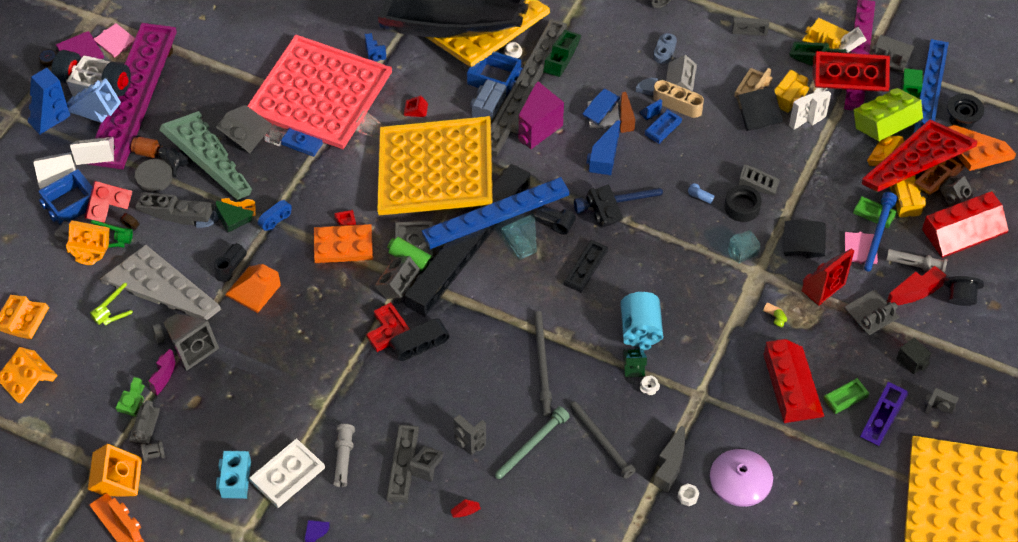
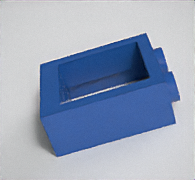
[467,51,523,97]
[38,169,92,225]

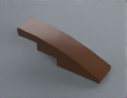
[914,156,965,195]

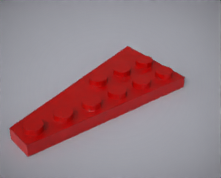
[862,119,977,192]

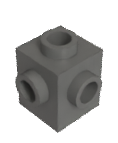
[939,176,974,206]

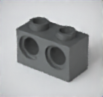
[375,256,420,299]

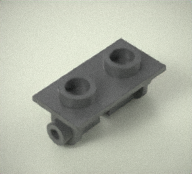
[129,400,160,444]

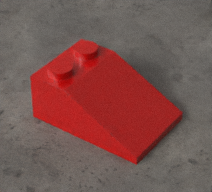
[802,248,854,306]

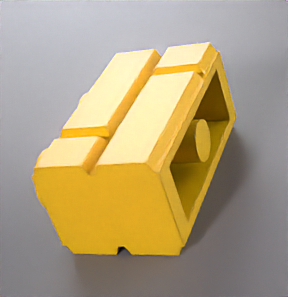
[774,70,809,113]
[890,175,926,218]

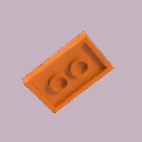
[314,224,373,263]

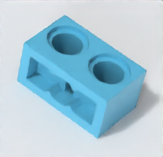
[216,451,251,499]

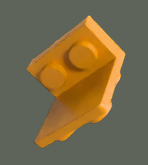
[0,347,58,403]

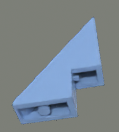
[67,79,121,123]

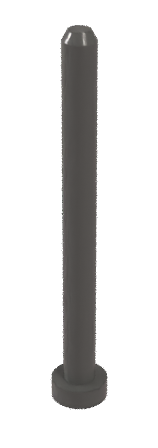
[570,401,636,479]

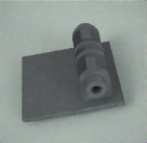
[871,35,915,72]
[844,289,900,336]

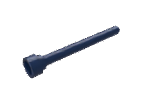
[574,188,663,214]

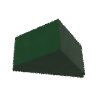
[215,200,254,232]

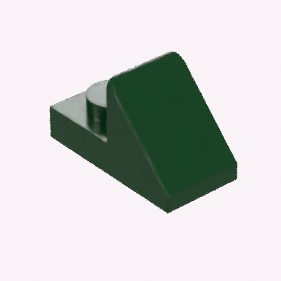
[623,349,647,377]

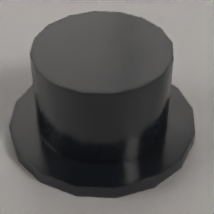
[947,94,984,129]
[944,276,984,306]

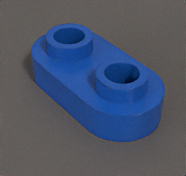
[258,200,292,231]

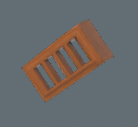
[620,91,635,133]

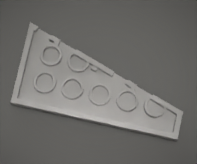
[100,245,221,320]

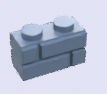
[470,79,506,122]

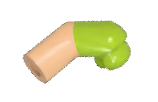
[763,302,787,327]

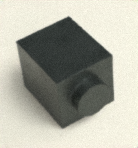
[896,338,932,374]

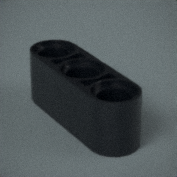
[389,318,450,361]

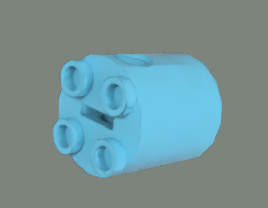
[620,292,663,350]

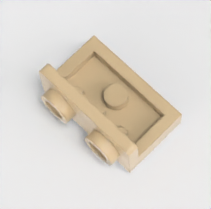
[734,68,772,97]

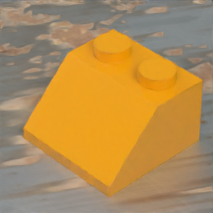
[88,444,142,496]

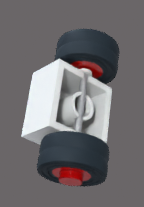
[52,50,131,97]

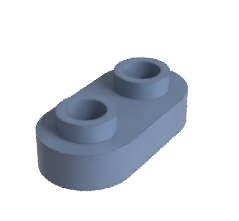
[653,33,677,64]

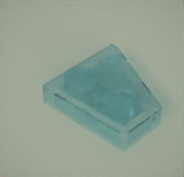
[501,214,537,259]

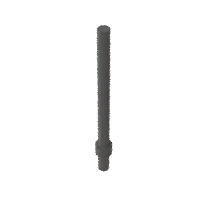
[534,311,552,417]

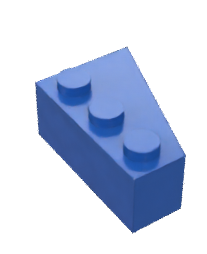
[28,68,70,135]

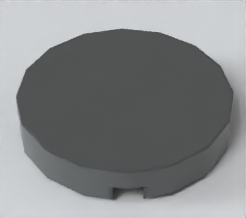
[135,159,173,192]

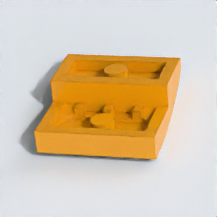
[0,295,49,339]

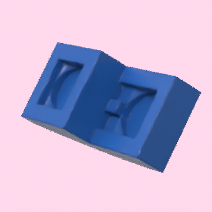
[583,89,620,125]

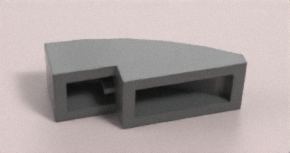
[654,426,685,493]

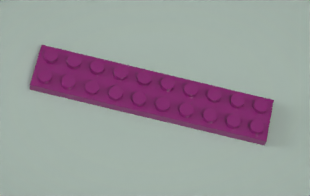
[88,23,177,170]

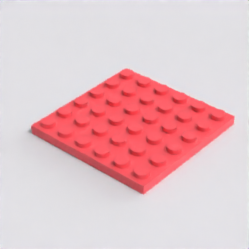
[248,35,392,150]

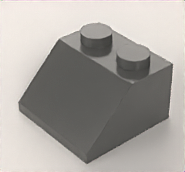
[216,105,273,154]

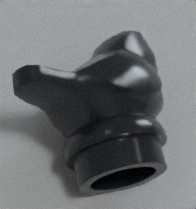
[158,145,189,177]

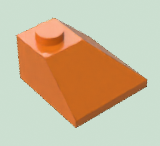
[226,264,281,313]

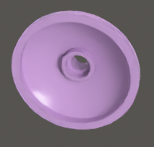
[710,449,773,507]

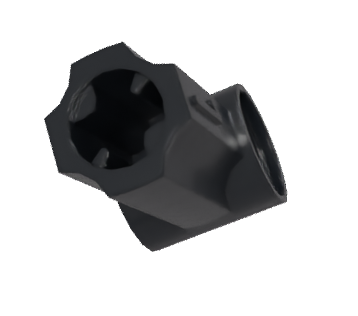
[535,205,576,235]
[214,243,247,282]

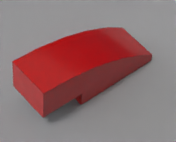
[887,266,947,305]

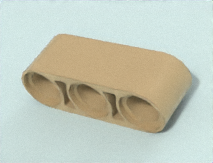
[653,80,704,118]

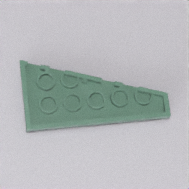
[160,111,252,200]

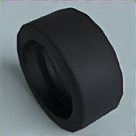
[724,185,762,222]

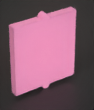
[94,24,135,57]
[844,232,878,264]

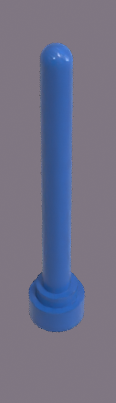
[864,192,897,272]

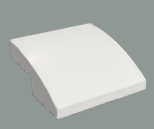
[789,91,831,129]

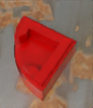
[334,210,356,226]
[451,499,481,517]

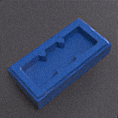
[645,109,682,144]
[281,128,323,157]

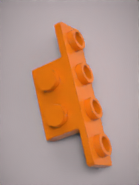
[90,494,145,542]

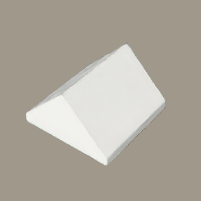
[70,137,114,165]
[33,152,76,190]

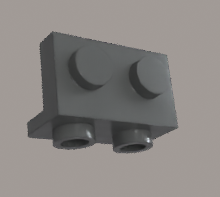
[453,414,486,455]

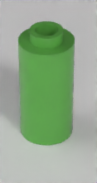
[387,237,432,272]

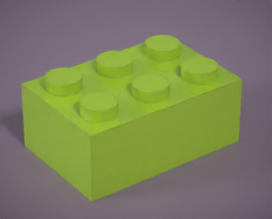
[854,88,923,141]

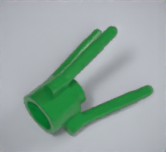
[91,220,133,248]

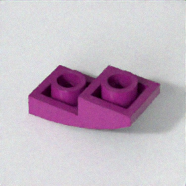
[148,349,176,395]

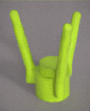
[90,283,133,326]

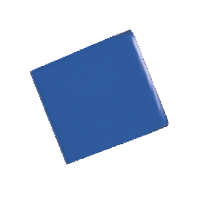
[639,99,662,120]

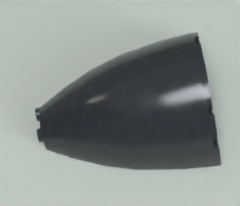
[378,0,528,38]

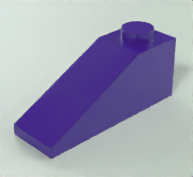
[860,382,908,446]

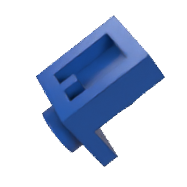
[365,33,386,61]

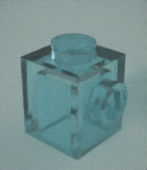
[728,230,760,263]

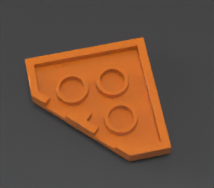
[948,125,1016,171]

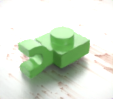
[116,377,145,417]

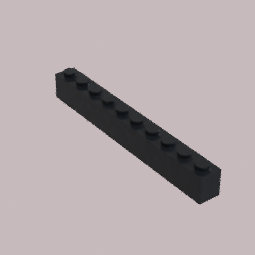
[404,164,530,317]

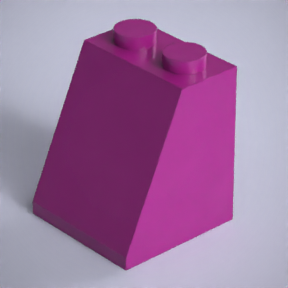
[518,82,564,149]

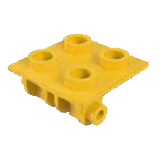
[802,18,849,49]

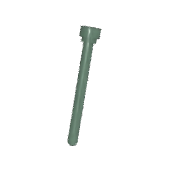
[495,406,570,479]

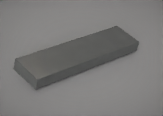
[386,425,419,503]

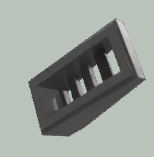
[739,164,780,196]

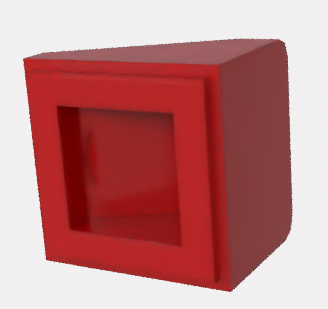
[404,96,428,117]

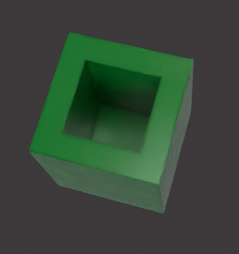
[901,68,923,99]

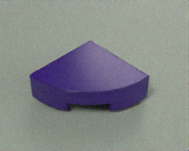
[305,520,330,542]

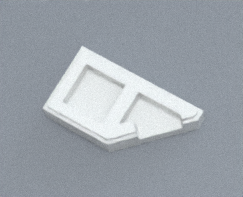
[839,27,867,52]

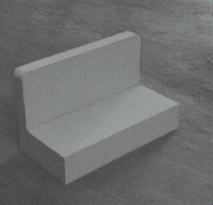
[666,55,697,91]

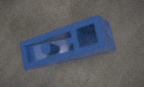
[586,120,620,175]

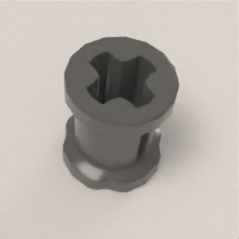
[141,440,165,462]

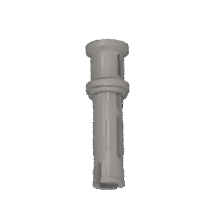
[886,249,948,273]
[334,424,355,487]

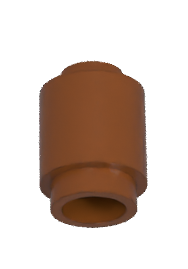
[131,136,161,158]

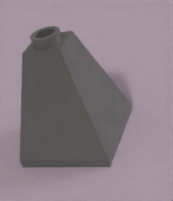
[163,314,219,371]

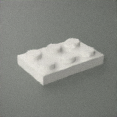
[249,439,325,508]

